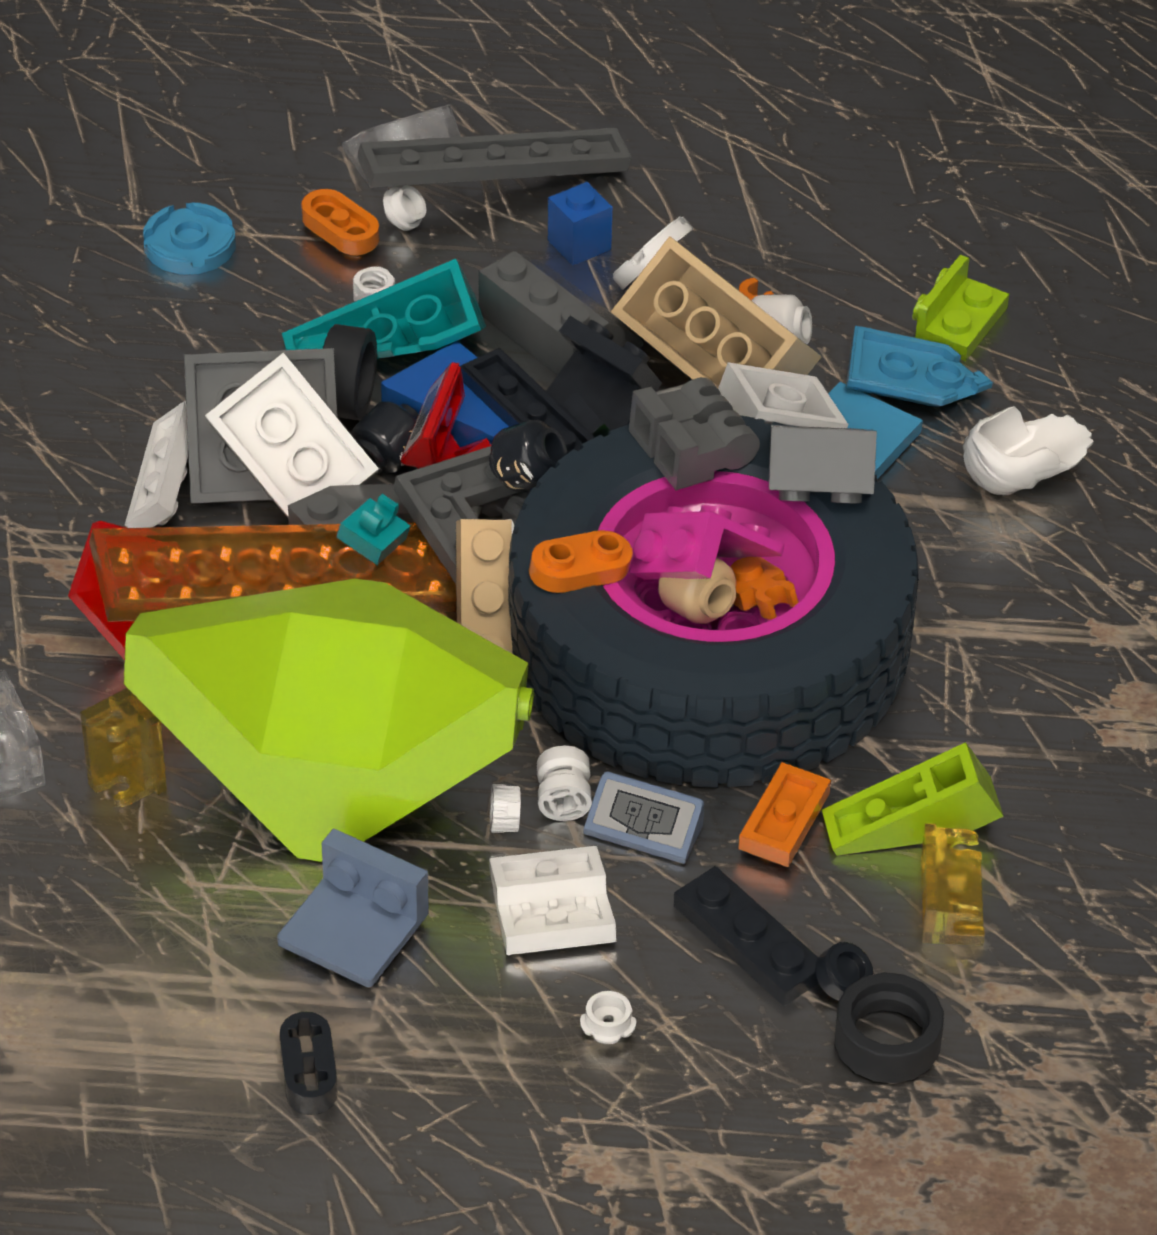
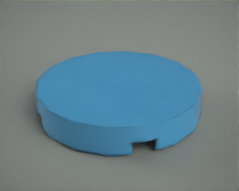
[143,202,236,275]

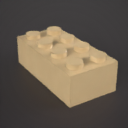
[611,236,822,388]

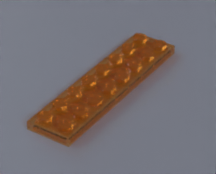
[89,522,457,622]

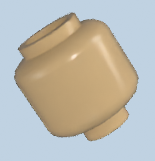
[658,557,736,624]

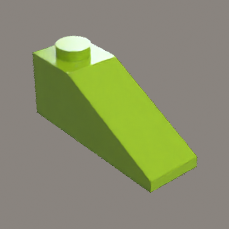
[822,742,1004,856]

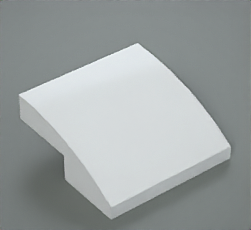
[489,846,616,955]

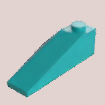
[282,259,486,359]

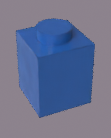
[547,182,613,266]

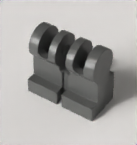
[629,377,760,490]

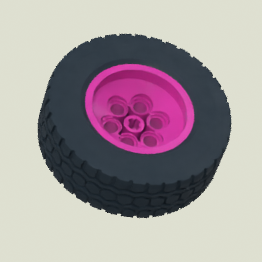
[508,415,919,788]

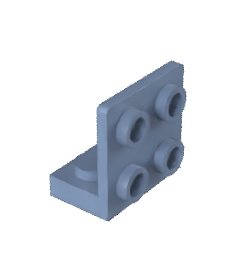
[277,828,429,987]

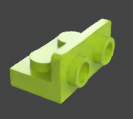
[912,254,1009,362]

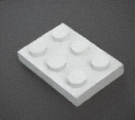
[205,353,379,518]

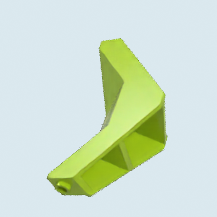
[124,579,534,862]

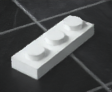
[125,400,189,533]

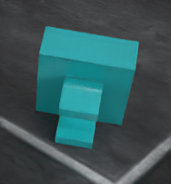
[337,493,411,565]

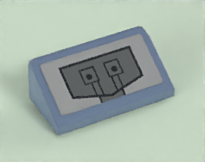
[583,772,705,864]

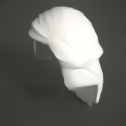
[963,406,1094,495]

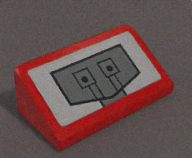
[401,362,465,468]

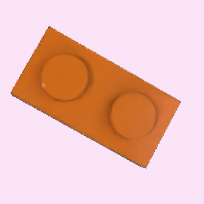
[738,762,831,867]

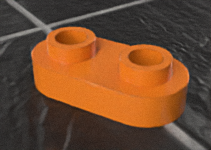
[301,189,379,256]
[529,530,633,593]

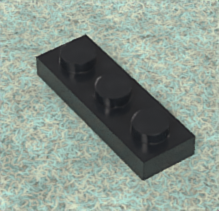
[674,866,819,1007]

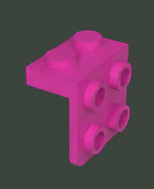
[629,505,784,580]

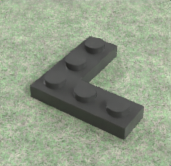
[393,446,522,585]

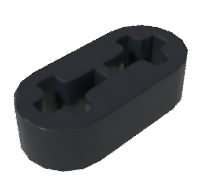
[279,1011,338,1115]

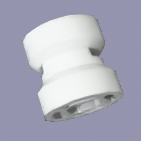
[537,745,592,821]

